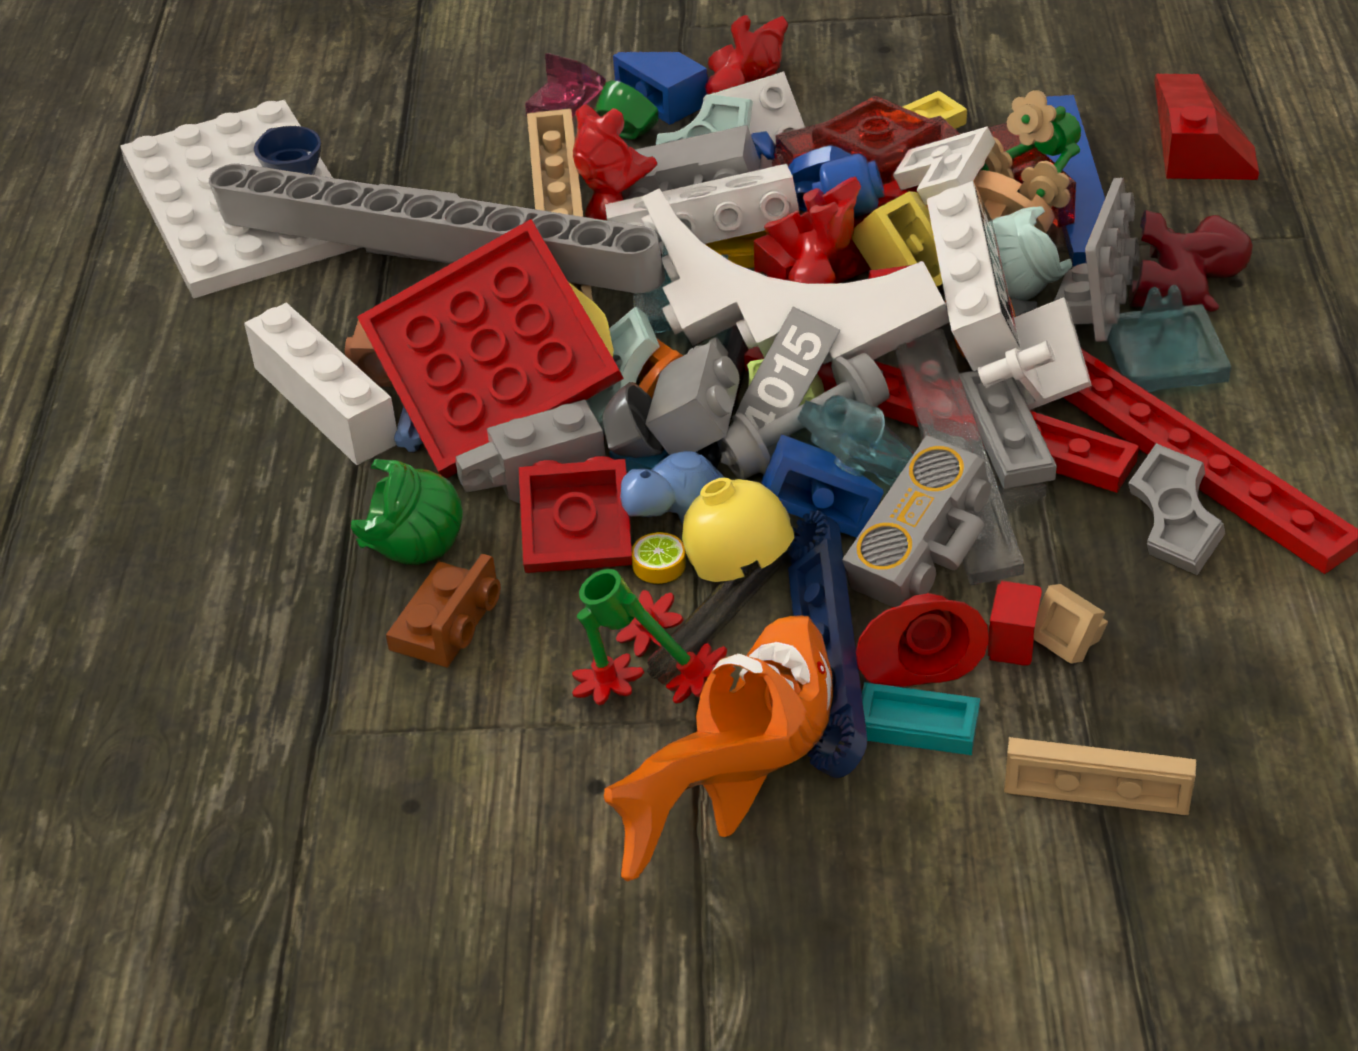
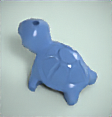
[620,451,725,527]

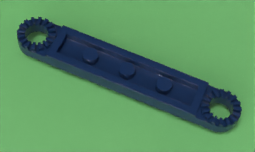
[787,510,867,778]

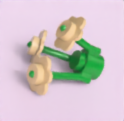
[979,90,1081,208]

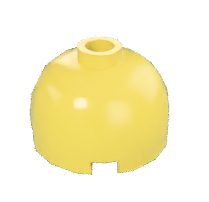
[682,478,794,582]

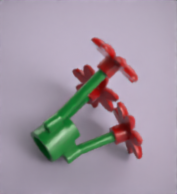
[572,569,727,705]

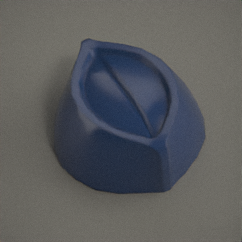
[253,126,321,175]

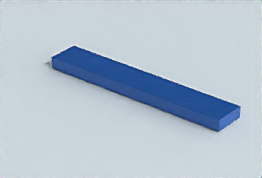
[1041,95,1105,266]

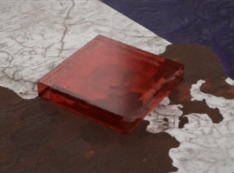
[812,95,941,172]

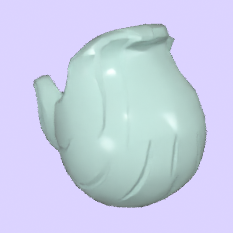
[992,206,1072,301]

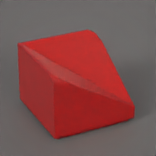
[987,581,1042,666]

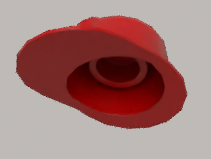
[856,593,989,687]

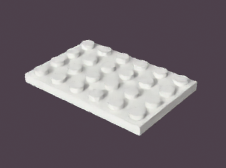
[120,100,362,299]

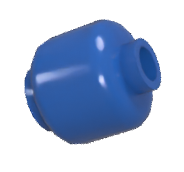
[812,154,885,218]

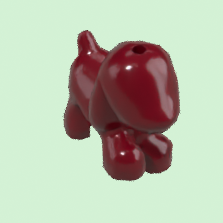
[1129,210,1253,312]

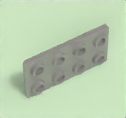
[1054,178,1140,342]

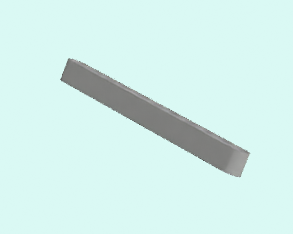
[209,164,665,293]

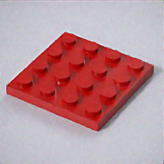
[357,219,624,479]

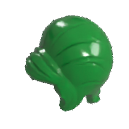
[351,459,463,565]

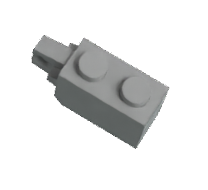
[645,337,740,455]
[456,400,605,503]

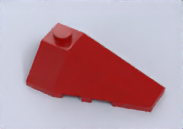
[1155,74,1259,180]

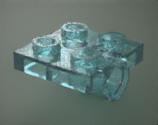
[797,395,915,486]

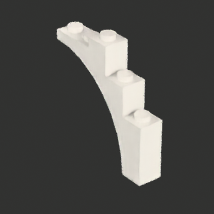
[642,188,950,364]

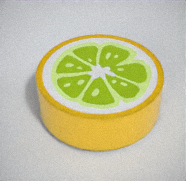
[632,532,686,584]

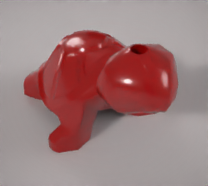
[705,15,788,94]
[573,104,658,220]
[764,177,861,284]

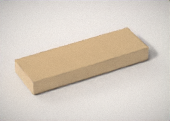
[1004,737,1196,815]

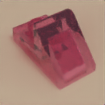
[525,53,606,118]

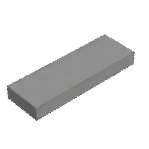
[958,370,1057,489]

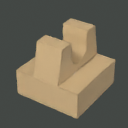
[1034,584,1108,664]

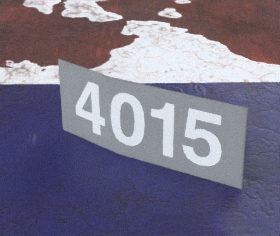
[730,307,841,457]

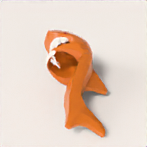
[604,615,833,881]

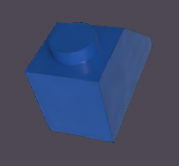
[613,52,708,125]
[762,434,884,538]

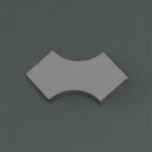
[1128,443,1225,575]

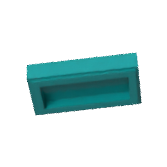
[862,682,980,755]

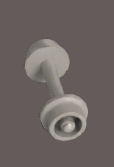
[717,353,889,480]

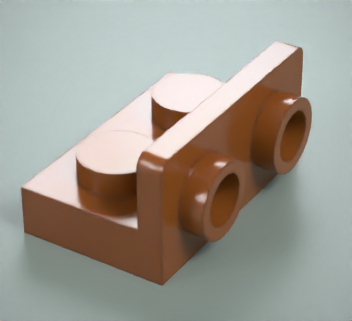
[386,554,501,668]

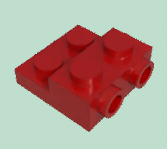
[519,456,632,573]

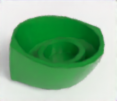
[594,80,659,140]

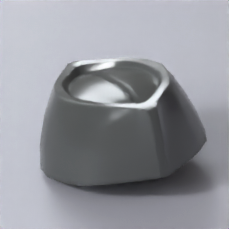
[603,382,664,458]

